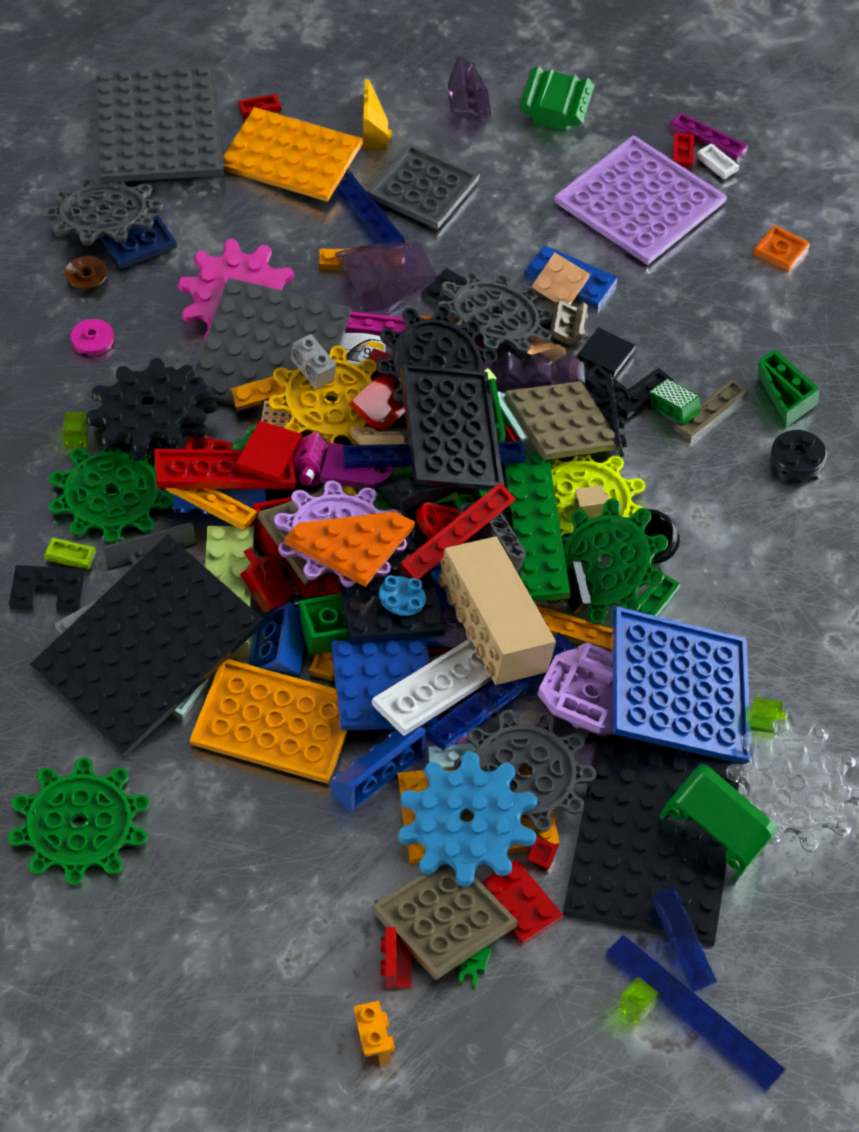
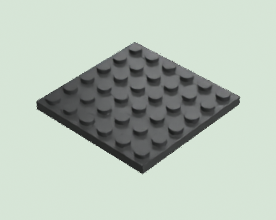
[192,278,352,412]

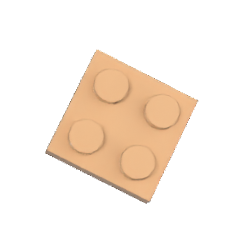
[531,253,590,305]

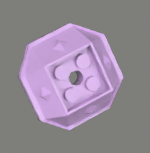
[537,642,613,737]

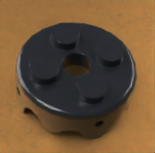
[770,430,827,482]

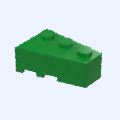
[758,349,820,427]

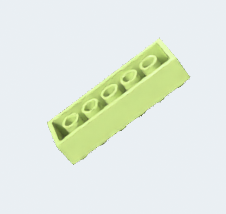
[205,526,255,658]

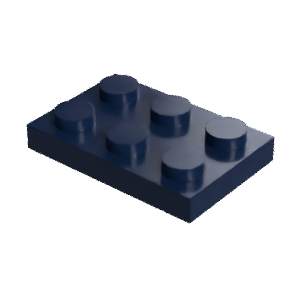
[102,215,177,269]

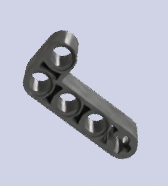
[456,503,526,575]

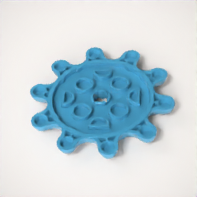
[397,751,537,887]

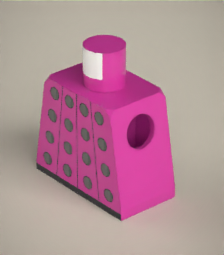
[293,431,329,486]

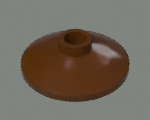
[65,256,108,289]

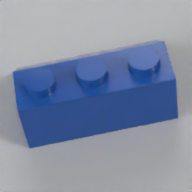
[248,602,305,677]

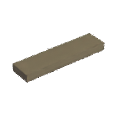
[674,379,748,442]

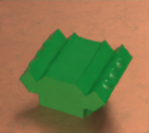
[519,66,594,131]

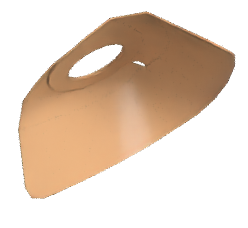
[527,340,566,364]

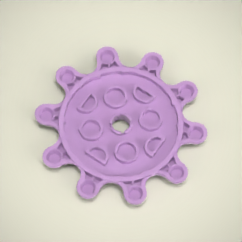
[274,481,407,587]

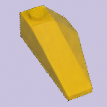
[363,79,392,149]

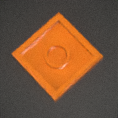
[753,225,810,272]

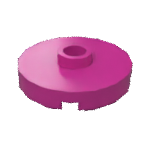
[71,319,115,356]

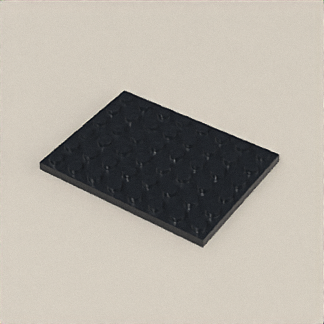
[29,534,265,757]
[563,739,742,946]

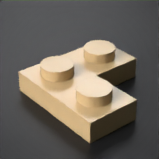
[350,427,404,448]

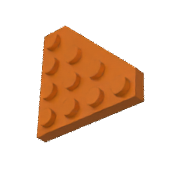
[285,511,415,587]

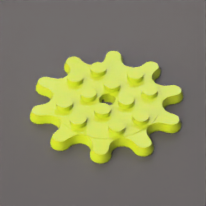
[550,453,646,537]

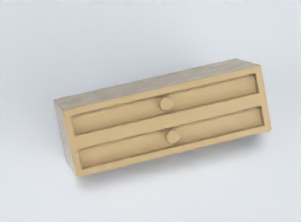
[438,536,556,685]

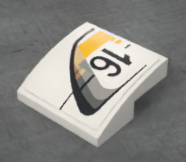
[340,333,386,365]

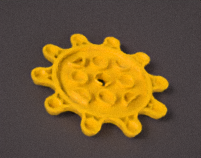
[269,346,377,447]

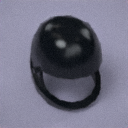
[630,509,680,564]

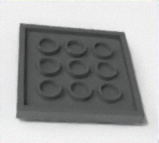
[367,143,479,230]

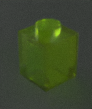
[62,412,89,447]
[750,697,786,734]
[618,977,658,1024]

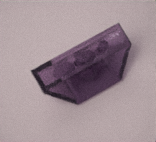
[447,56,491,121]

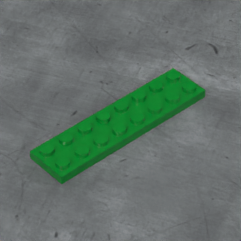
[503,452,570,601]

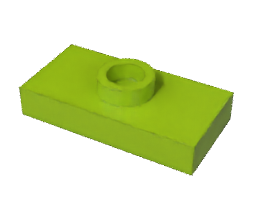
[44,537,96,570]

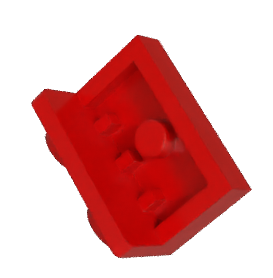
[380,927,412,989]

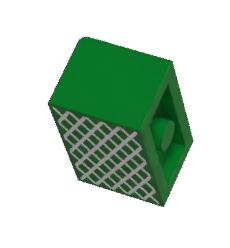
[649,378,701,426]

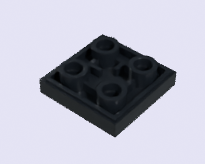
[577,327,636,377]

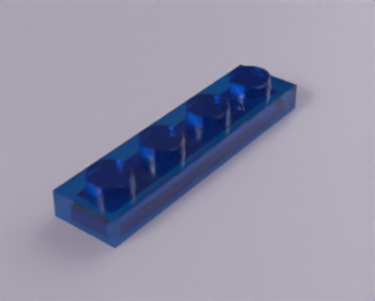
[650,886,717,993]

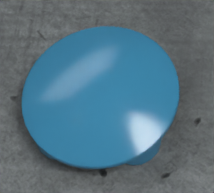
[379,575,426,616]

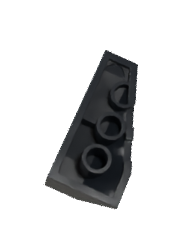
[375,474,463,517]

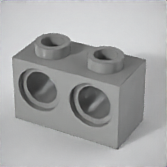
[291,334,337,390]

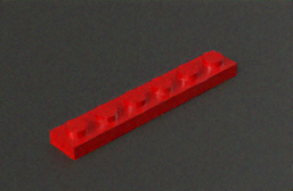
[399,482,516,579]

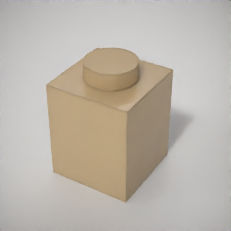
[574,485,609,518]

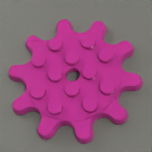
[178,239,294,340]

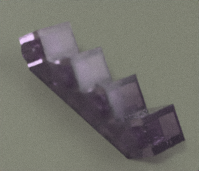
[482,352,585,391]

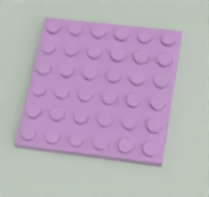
[554,135,727,265]

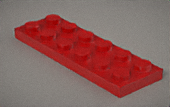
[154,449,296,489]

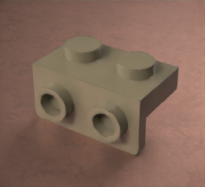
[550,300,588,346]

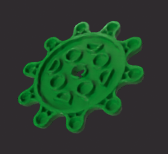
[48,445,174,544]
[562,498,668,624]
[8,757,150,886]

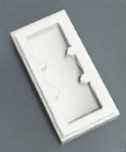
[696,143,739,179]

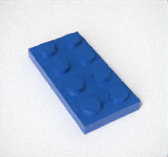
[524,245,618,309]

